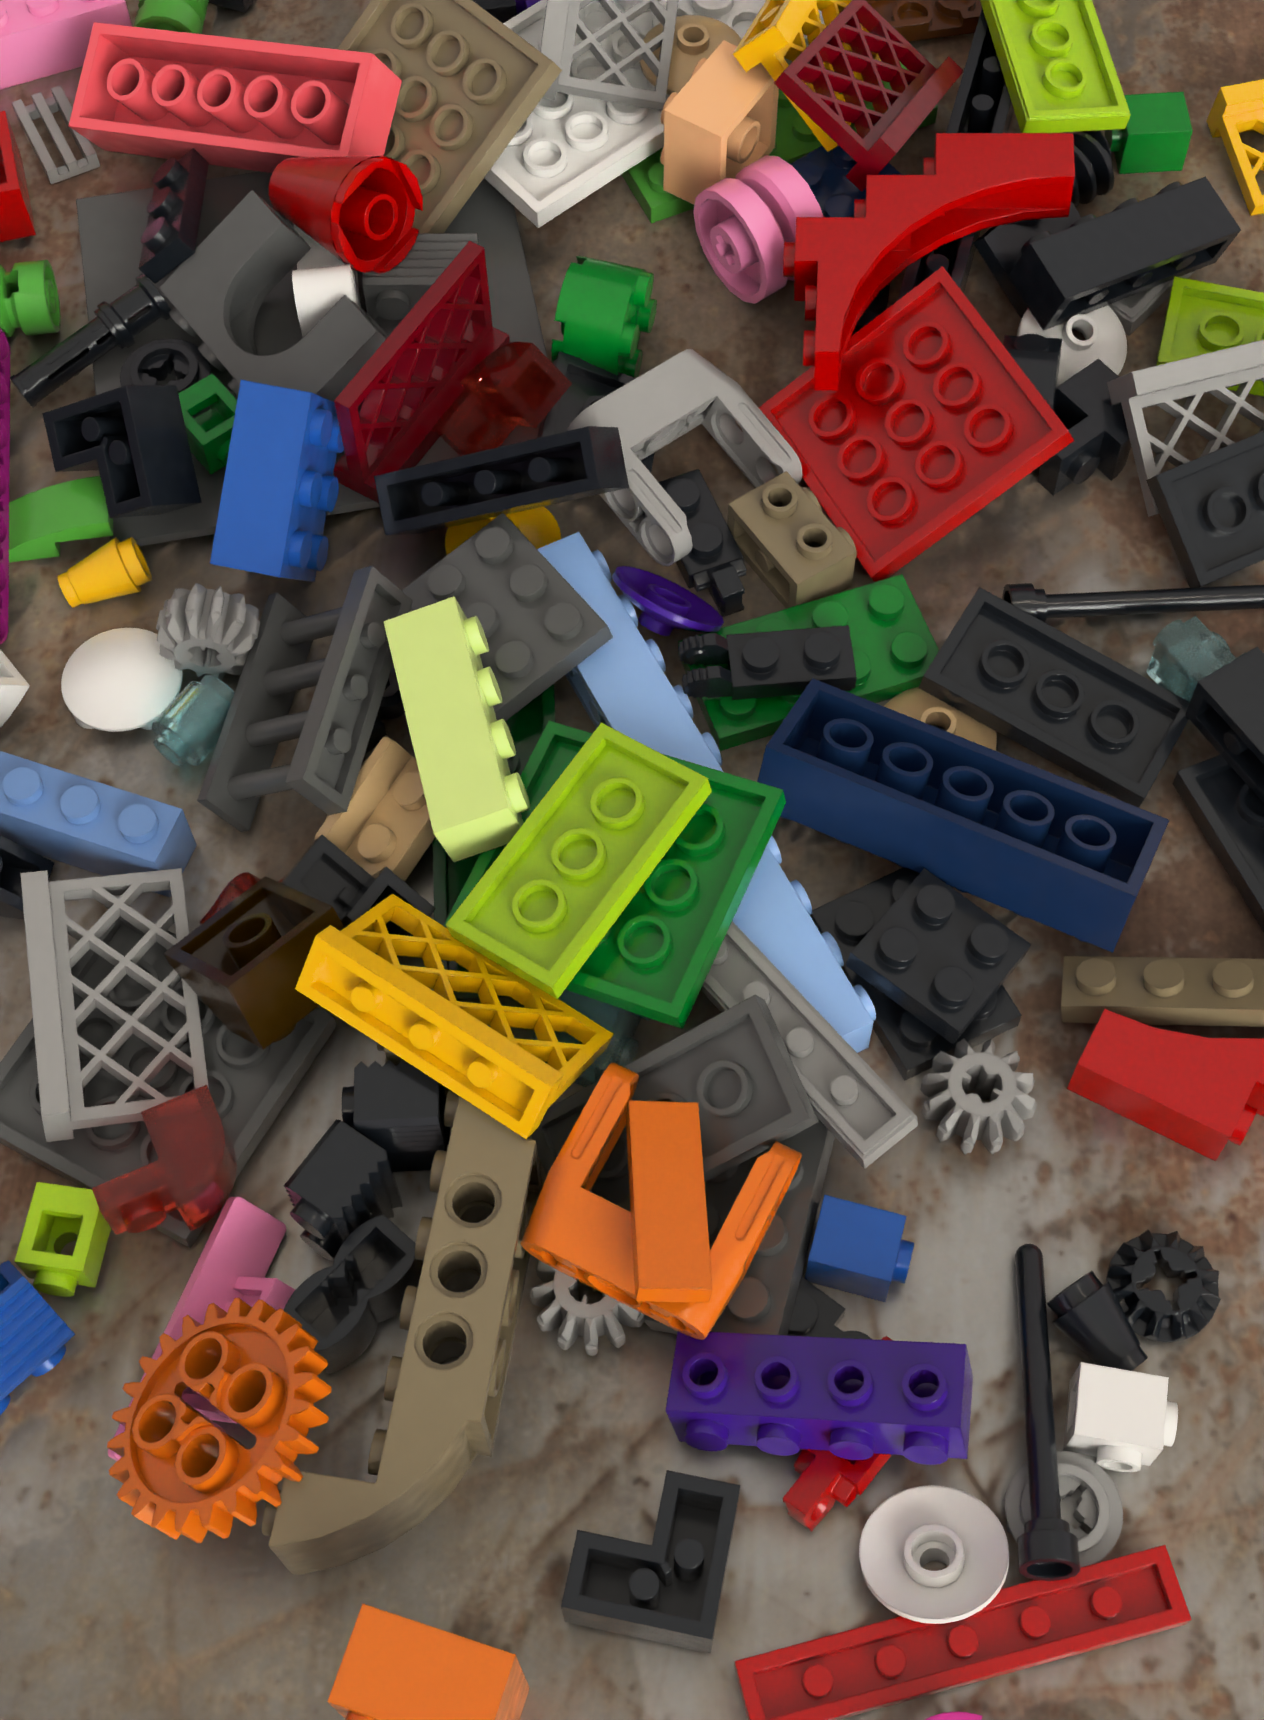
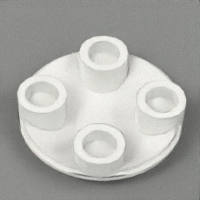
[61,628,183,732]

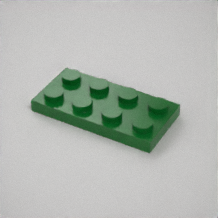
[678,574,939,751]

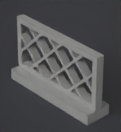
[540,0,679,110]
[1107,340,1264,517]
[20,868,211,1142]

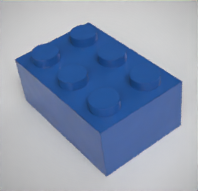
[210,380,344,582]

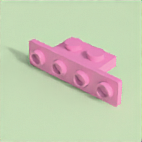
[108,1197,295,1461]

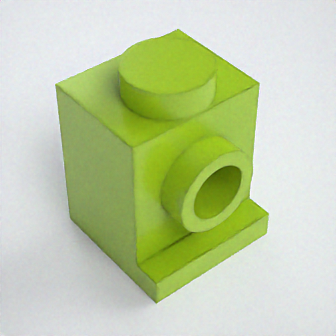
[14,1182,119,1297]

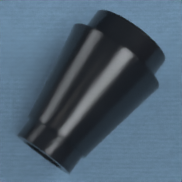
[1046,1270,1148,1371]

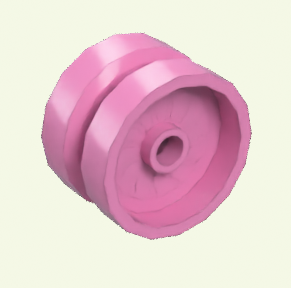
[693,155,824,304]

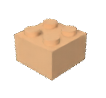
[660,40,779,205]

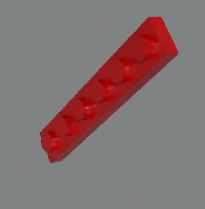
[734,1545,1192,1720]

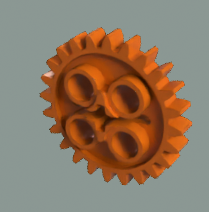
[107,1298,332,1543]

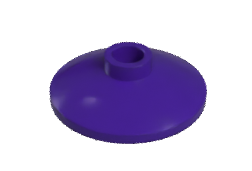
[612,566,724,636]

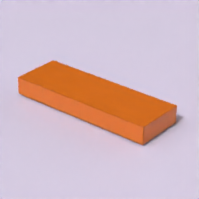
[626,1100,713,1303]

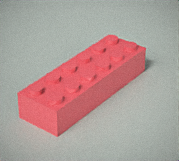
[68,22,402,173]

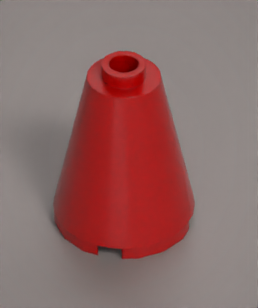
[269,156,423,274]

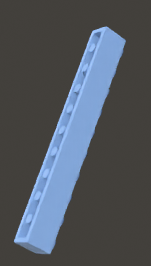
[537,532,876,1053]

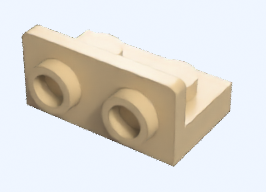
[315,736,435,882]

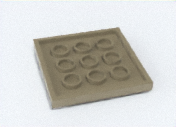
[338,0,562,233]

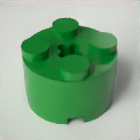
[551,255,657,378]

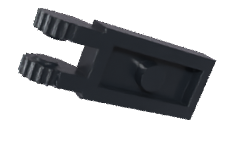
[678,625,857,700]

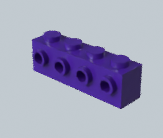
[665,1332,973,1465]

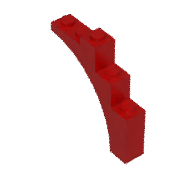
[783,133,1075,391]
[1067,1009,1264,1161]

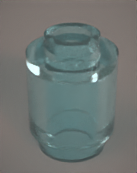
[152,675,235,766]

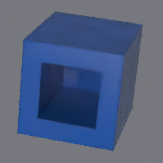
[805,1195,914,1302]

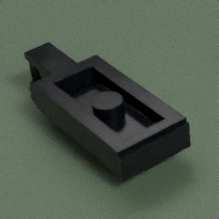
[659,469,747,617]

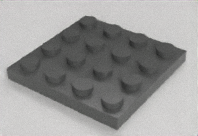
[0,917,337,1248]

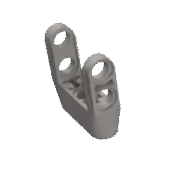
[567,349,803,566]

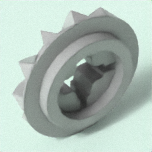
[1003,1451,1123,1568]

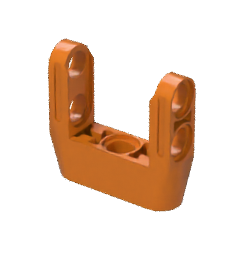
[520,1062,802,1340]

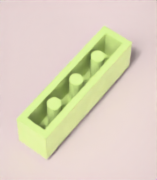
[383,596,530,862]

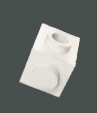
[1063,1362,1178,1472]

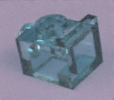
[1146,616,1246,702]

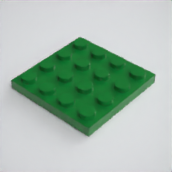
[444,721,786,1029]

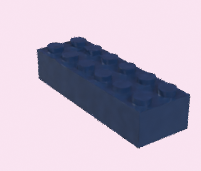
[757,678,1169,953]

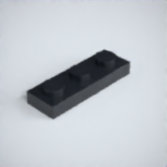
[139,148,209,284]

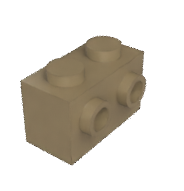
[727,471,857,609]

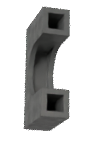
[159,190,389,402]

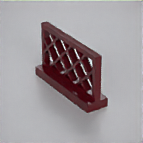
[774,0,964,192]
[334,241,511,503]

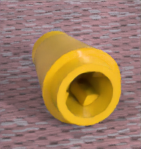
[57,537,152,608]

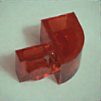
[432,341,572,456]
[92,1085,237,1235]

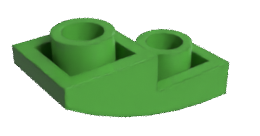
[9,476,114,562]

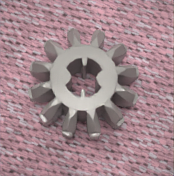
[156,583,260,679]
[920,1038,1037,1155]
[530,1260,644,1356]

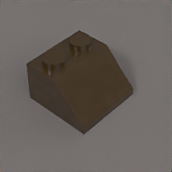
[163,876,344,1050]

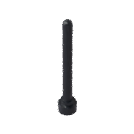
[1002,583,1264,622]
[1015,1244,1080,1581]

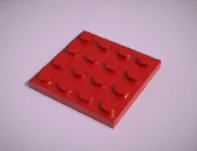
[759,266,1074,582]

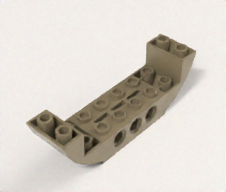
[262,1043,543,1575]

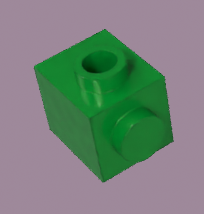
[1105,92,1193,174]

